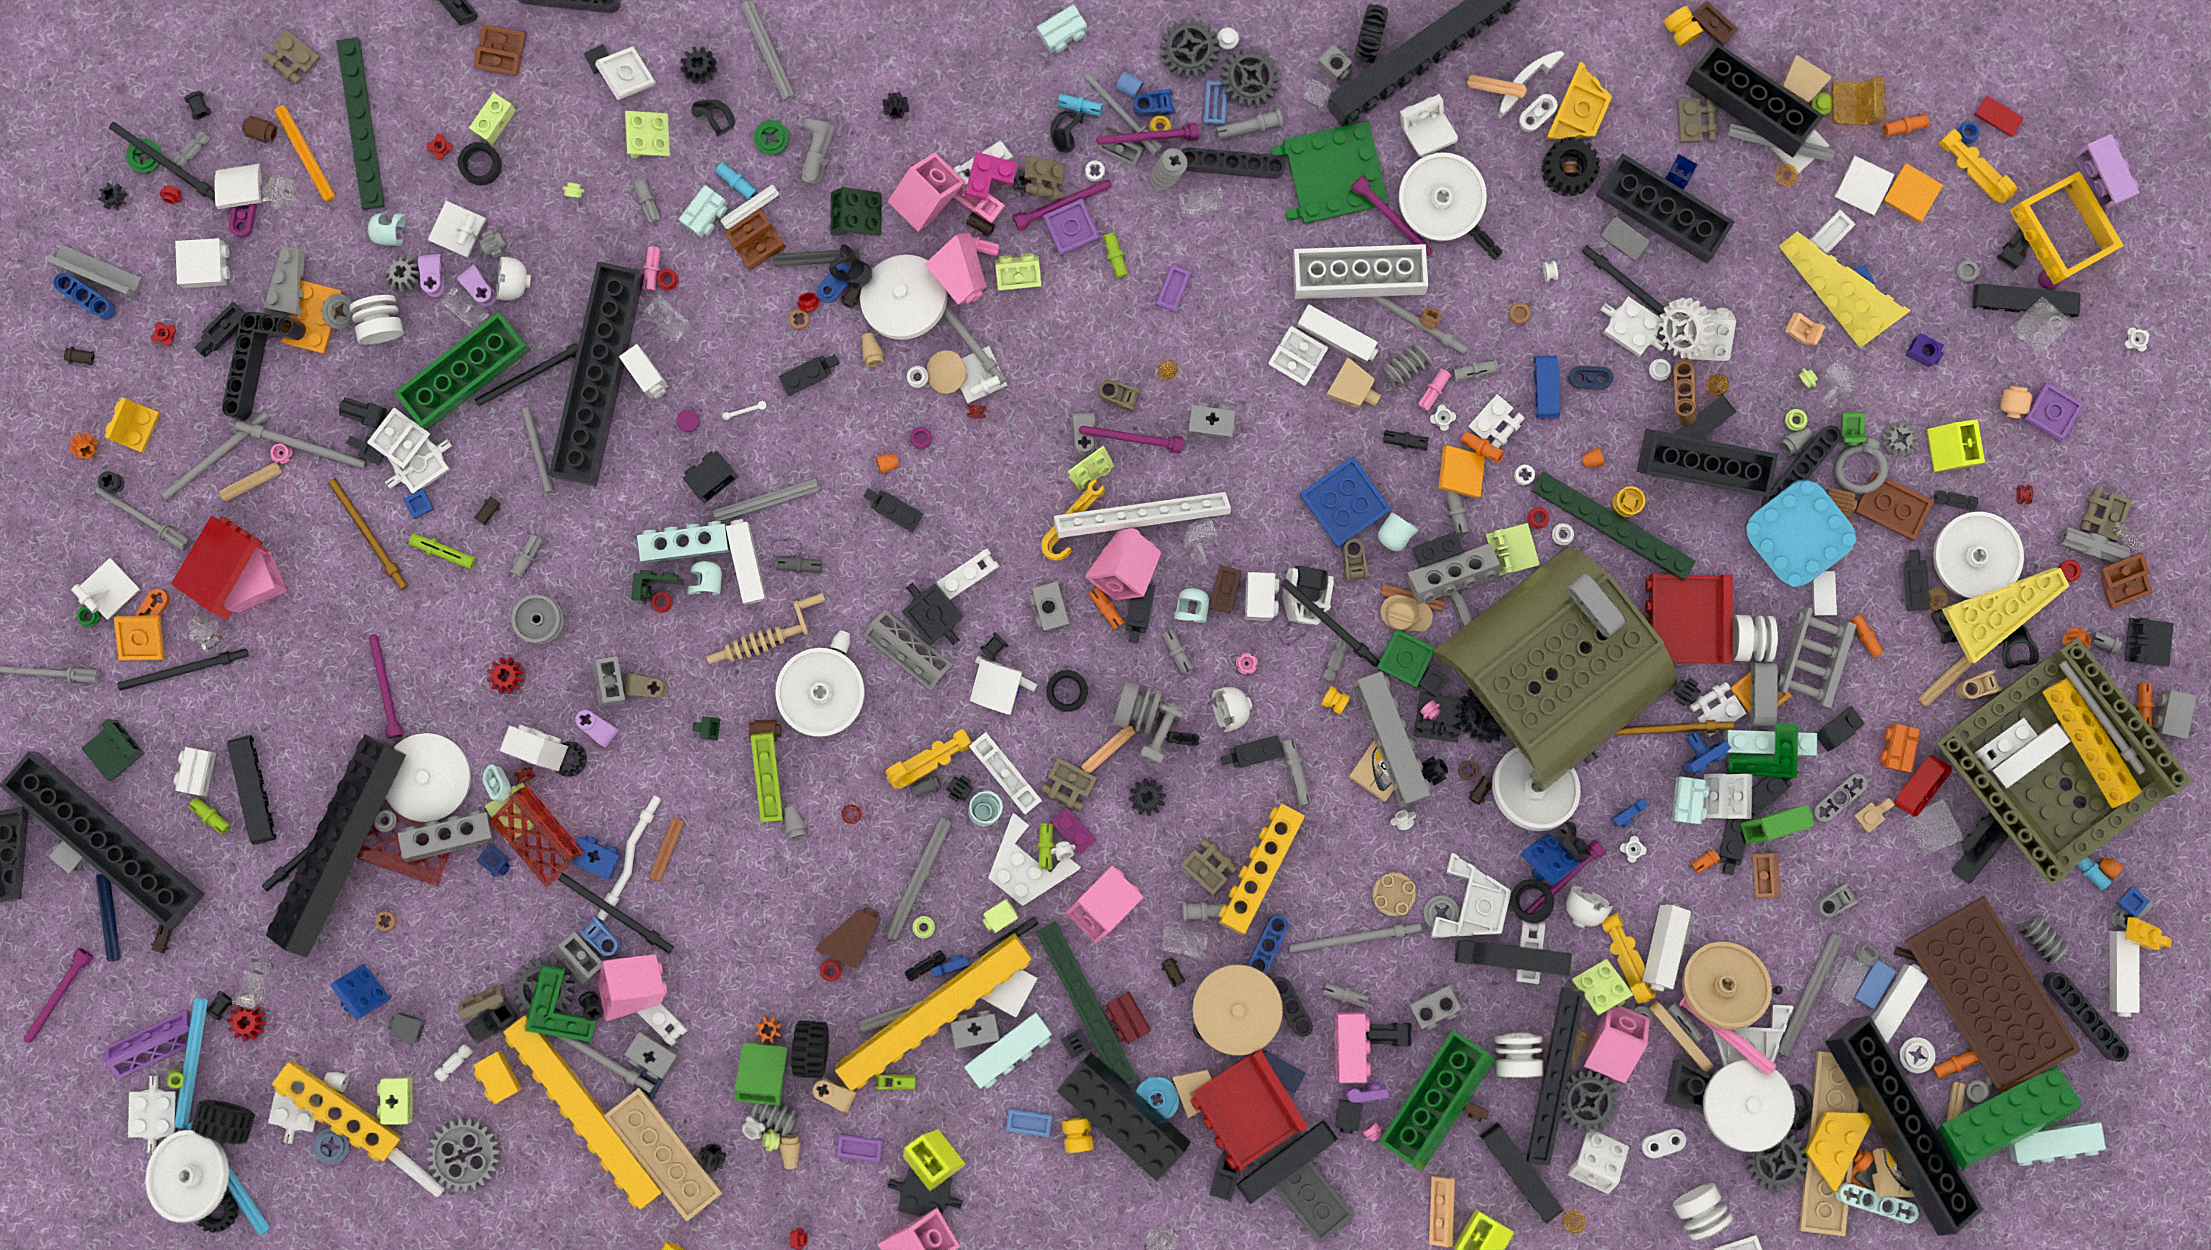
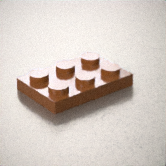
[1854,472,1934,541]

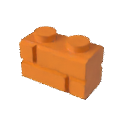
[1879,724,1921,773]

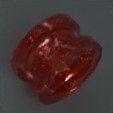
[967,405,987,419]
[2016,485,2033,505]
[513,766,536,784]
[841,804,862,824]

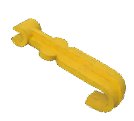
[1938,129,2018,203]
[1041,479,1106,561]
[885,729,972,789]
[1601,912,1656,1004]

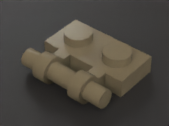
[262,29,321,85]
[1677,98,1719,143]
[1025,155,1064,201]
[2081,488,2132,542]
[1041,758,1097,811]
[1180,838,1238,895]
[458,984,505,1019]

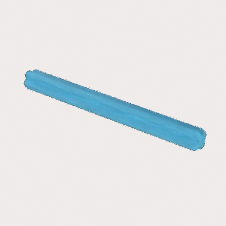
[174,997,208,1129]
[187,1121,270,1235]

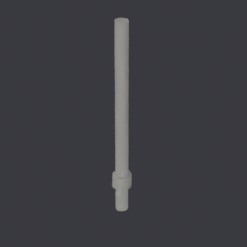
[1369,296,1468,354]
[943,304,1006,385]
[161,411,270,500]
[235,421,366,469]
[2058,660,2146,775]
[1289,923,1422,953]
[555,1036,655,1093]

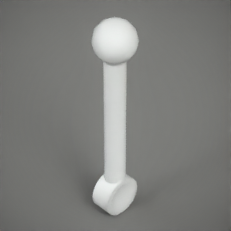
[722,401,766,420]

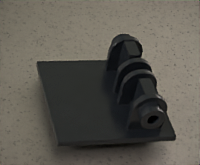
[2125,618,2174,667]
[1414,693,1463,743]

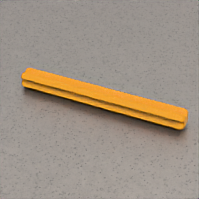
[274,105,335,202]

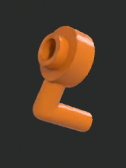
[1851,1149,1874,1190]

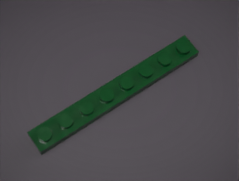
[336,37,385,210]
[1531,471,1696,581]
[1036,921,1138,1085]

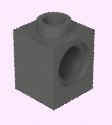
[388,1013,426,1043]

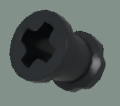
[184,91,211,120]
[98,471,125,493]
[980,632,1009,661]
[206,990,234,1021]
[578,991,603,1021]

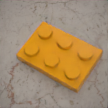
[281,280,343,354]

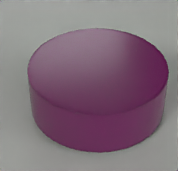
[2038,269,2061,290]
[677,410,700,432]
[910,427,932,449]

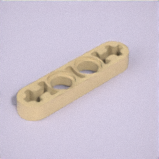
[1648,1001,1714,1074]

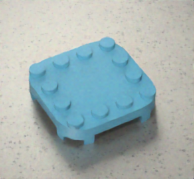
[1746,480,1856,587]

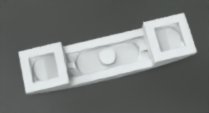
[1498,51,1564,119]
[969,732,1042,814]

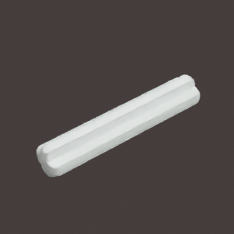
[721,185,779,230]
[388,1148,445,1197]

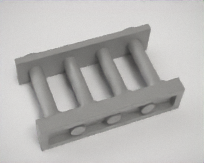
[1777,607,1857,708]
[1139,703,1183,766]

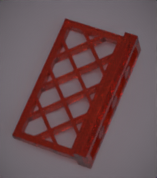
[489,785,584,888]
[356,809,451,887]

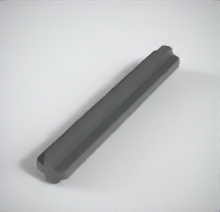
[773,249,860,267]

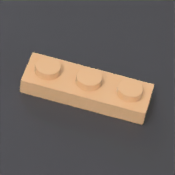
[1429,1176,1455,1247]

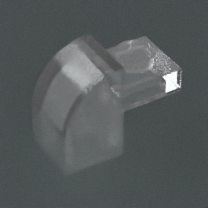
[1816,358,1855,410]
[1183,516,1218,568]
[232,958,274,1010]

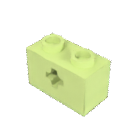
[469,92,516,146]
[983,899,1019,933]
[377,1077,412,1125]

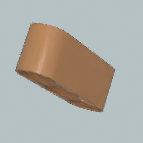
[1674,359,1697,426]

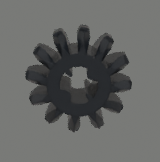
[680,47,717,84]
[1129,778,1166,816]

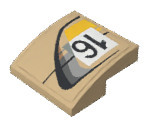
[1349,739,1394,802]
[1872,1148,1915,1197]

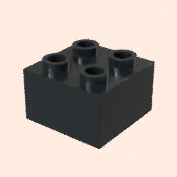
[682,451,739,504]

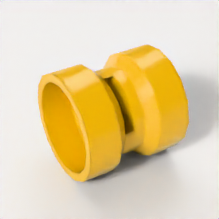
[1321,685,1350,715]

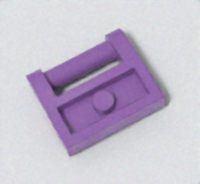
[1344,1082,1389,1103]

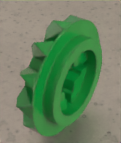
[754,120,789,156]
[126,139,162,173]

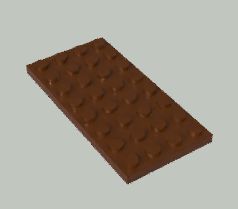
[1905,896,2081,1094]

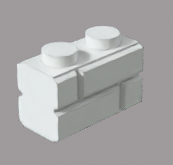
[174,747,216,796]

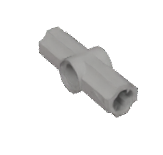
[2059,527,2131,563]

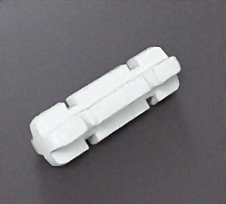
[434,1044,473,1082]

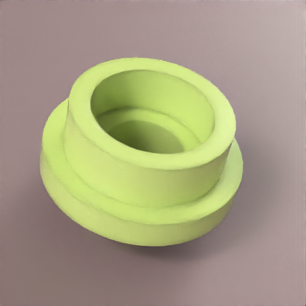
[562,182,585,198]
[1798,368,1818,389]
[1785,409,1807,431]
[912,916,935,938]
[762,1129,780,1152]

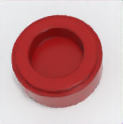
[2058,560,2081,582]

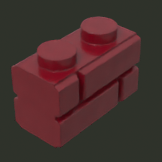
[1104,991,1151,1044]

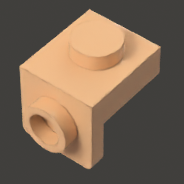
[1785,312,1825,345]

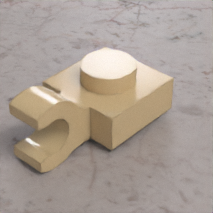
[1853,797,1895,833]

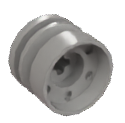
[1113,680,1162,735]

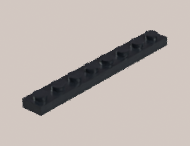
[1526,987,1585,1166]

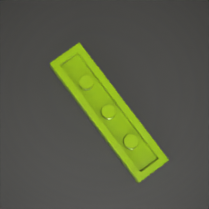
[751,732,784,822]

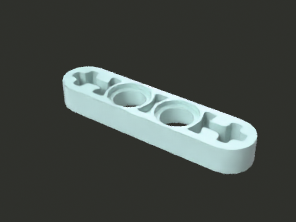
[1835,1183,1919,1223]

